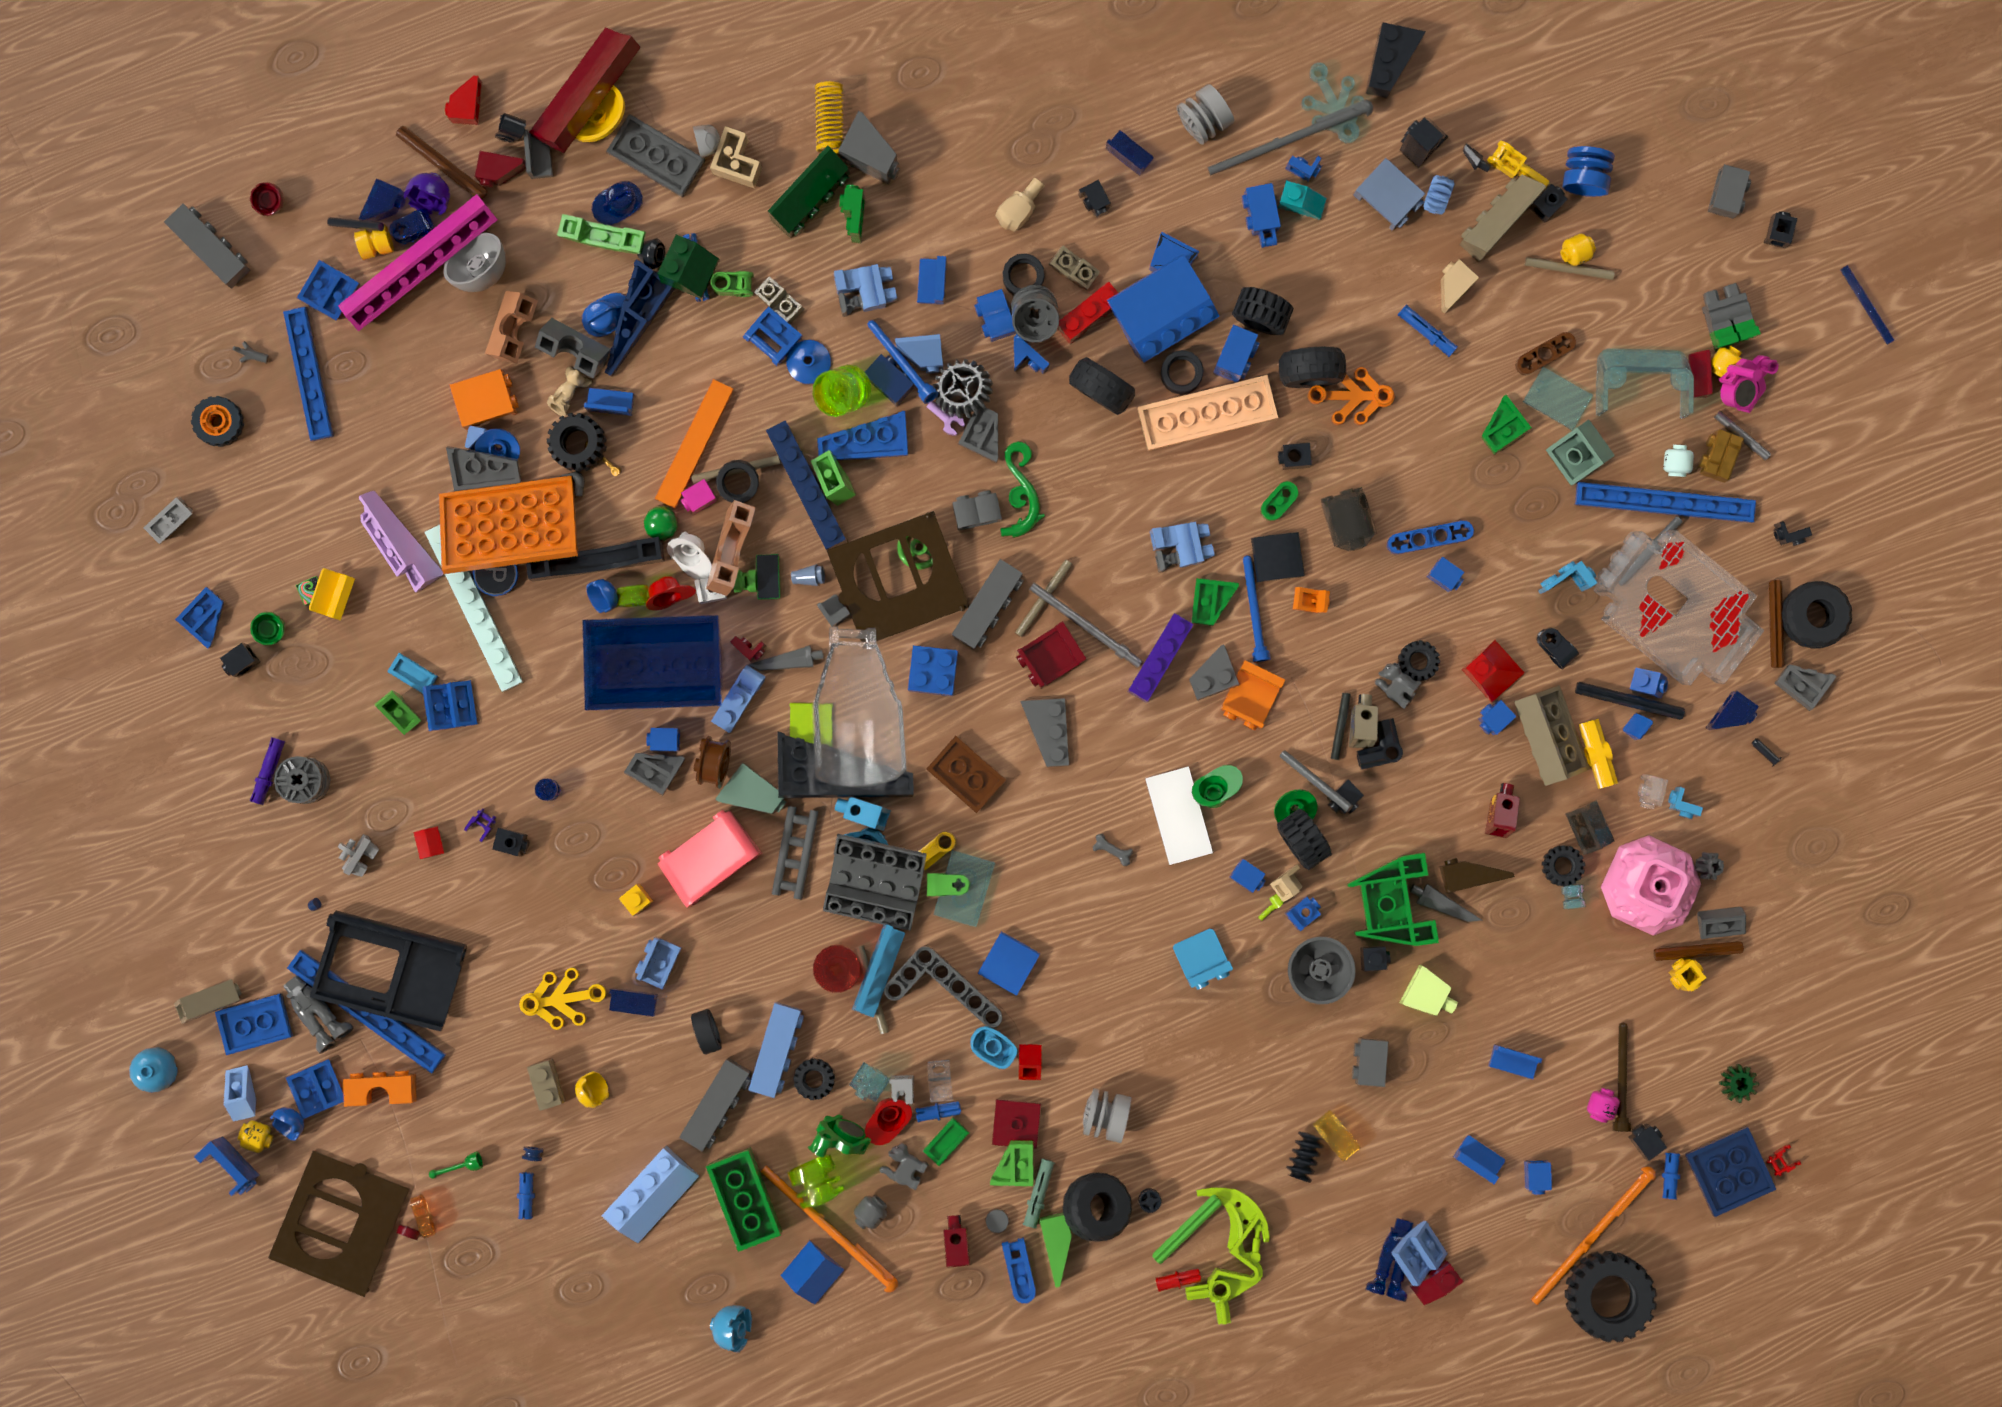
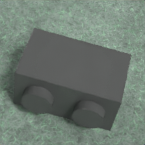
[1707,164,1751,219]
[1352,1038,1388,1087]

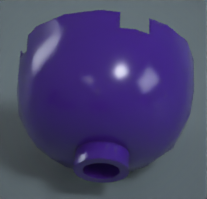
[404,173,450,215]

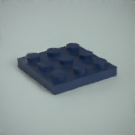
[1685,1126,1777,1217]

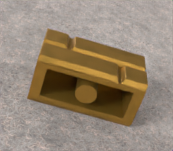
[1698,430,1744,483]

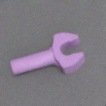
[927,401,965,436]

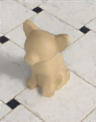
[547,367,592,416]

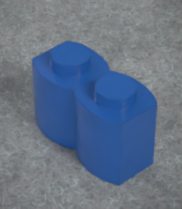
[974,289,1016,342]

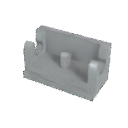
[143,497,193,544]
[889,1075,914,1104]

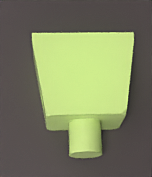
[1399,965,1458,1016]

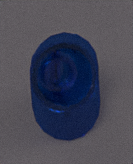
[592,181,642,225]

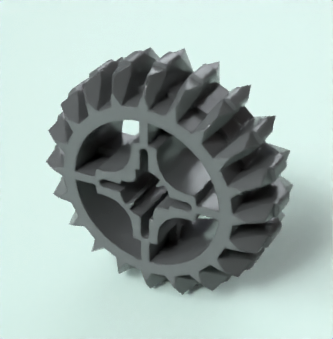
[933,359,993,419]

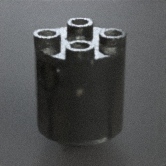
[1320,487,1377,552]

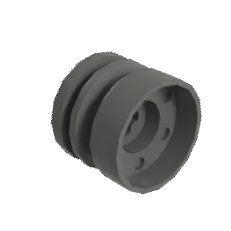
[1011,285,1059,342]
[274,756,331,804]

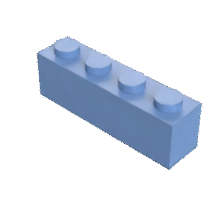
[748,1002,804,1098]

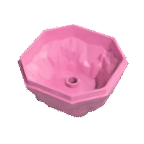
[1601,835,1701,936]

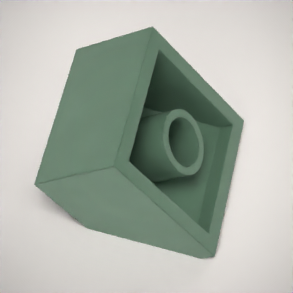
[1546,419,1615,486]

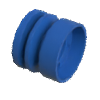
[1562,146,1615,197]

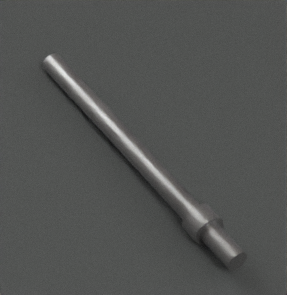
[1029,582,1142,668]

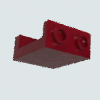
[1016,621,1086,689]

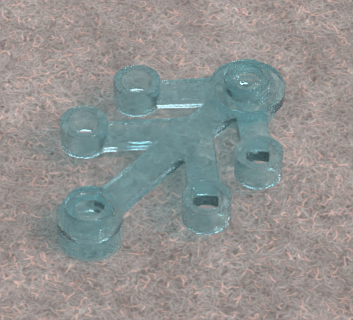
[1301,63,1364,143]

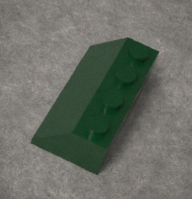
[768,145,850,238]

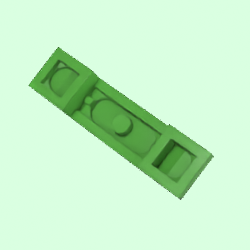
[557,214,646,254]

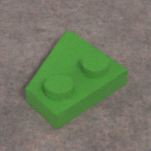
[990,1140,1034,1186]

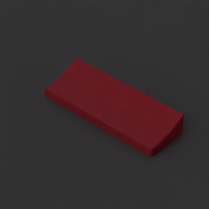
[529,27,641,153]

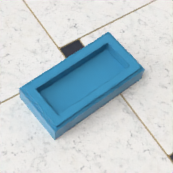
[387,653,438,694]

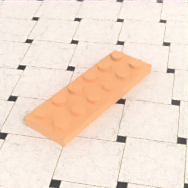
[1137,375,1278,451]

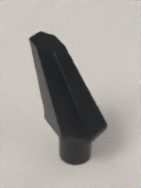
[1463,143,1491,172]

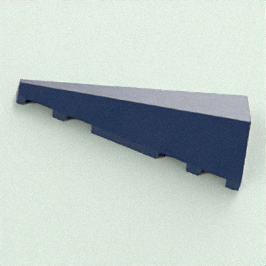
[605,259,675,377]

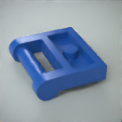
[743,306,803,366]

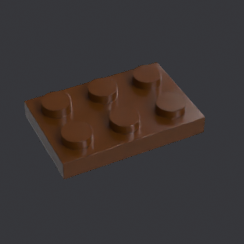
[926,735,1006,813]

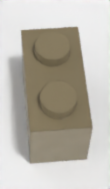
[527,1059,566,1111]

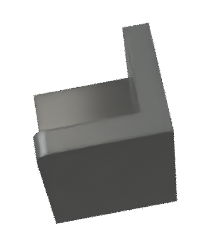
[817,594,851,628]

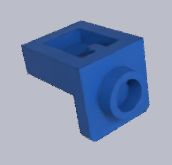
[1285,156,1322,182]

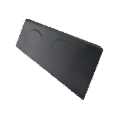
[1365,22,1426,98]
[1400,117,1449,168]

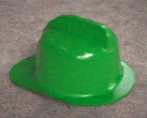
[1191,765,1243,808]

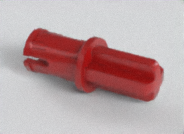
[1156,1269,1202,1292]

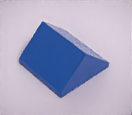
[780,1240,844,1305]

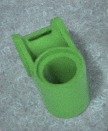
[711,271,754,297]
[927,873,970,896]

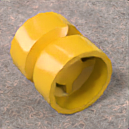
[354,224,394,260]

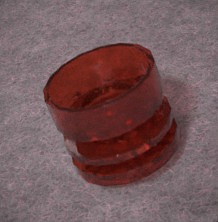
[813,945,860,993]

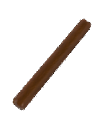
[396,125,487,200]

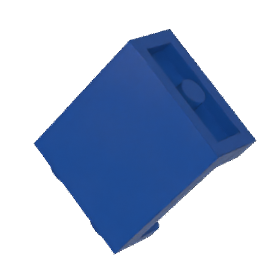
[194,1136,260,1196]

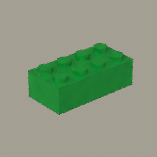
[706,1147,783,1252]

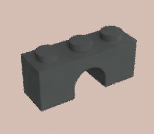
[535,318,610,378]

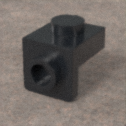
[1773,521,1812,546]

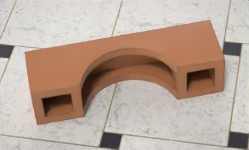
[706,500,756,596]

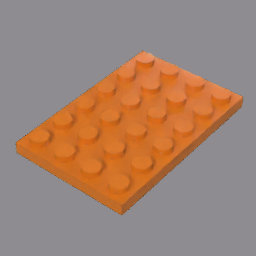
[439,475,578,574]

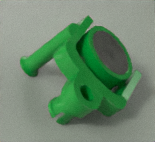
[808,1114,871,1157]

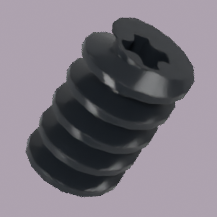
[1286,1131,1325,1183]

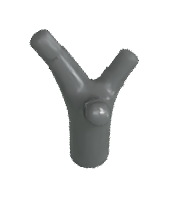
[232,342,269,363]

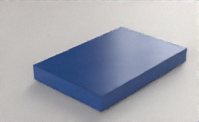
[215,993,293,1055]

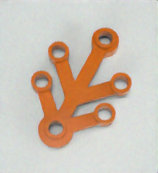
[1308,367,1395,426]

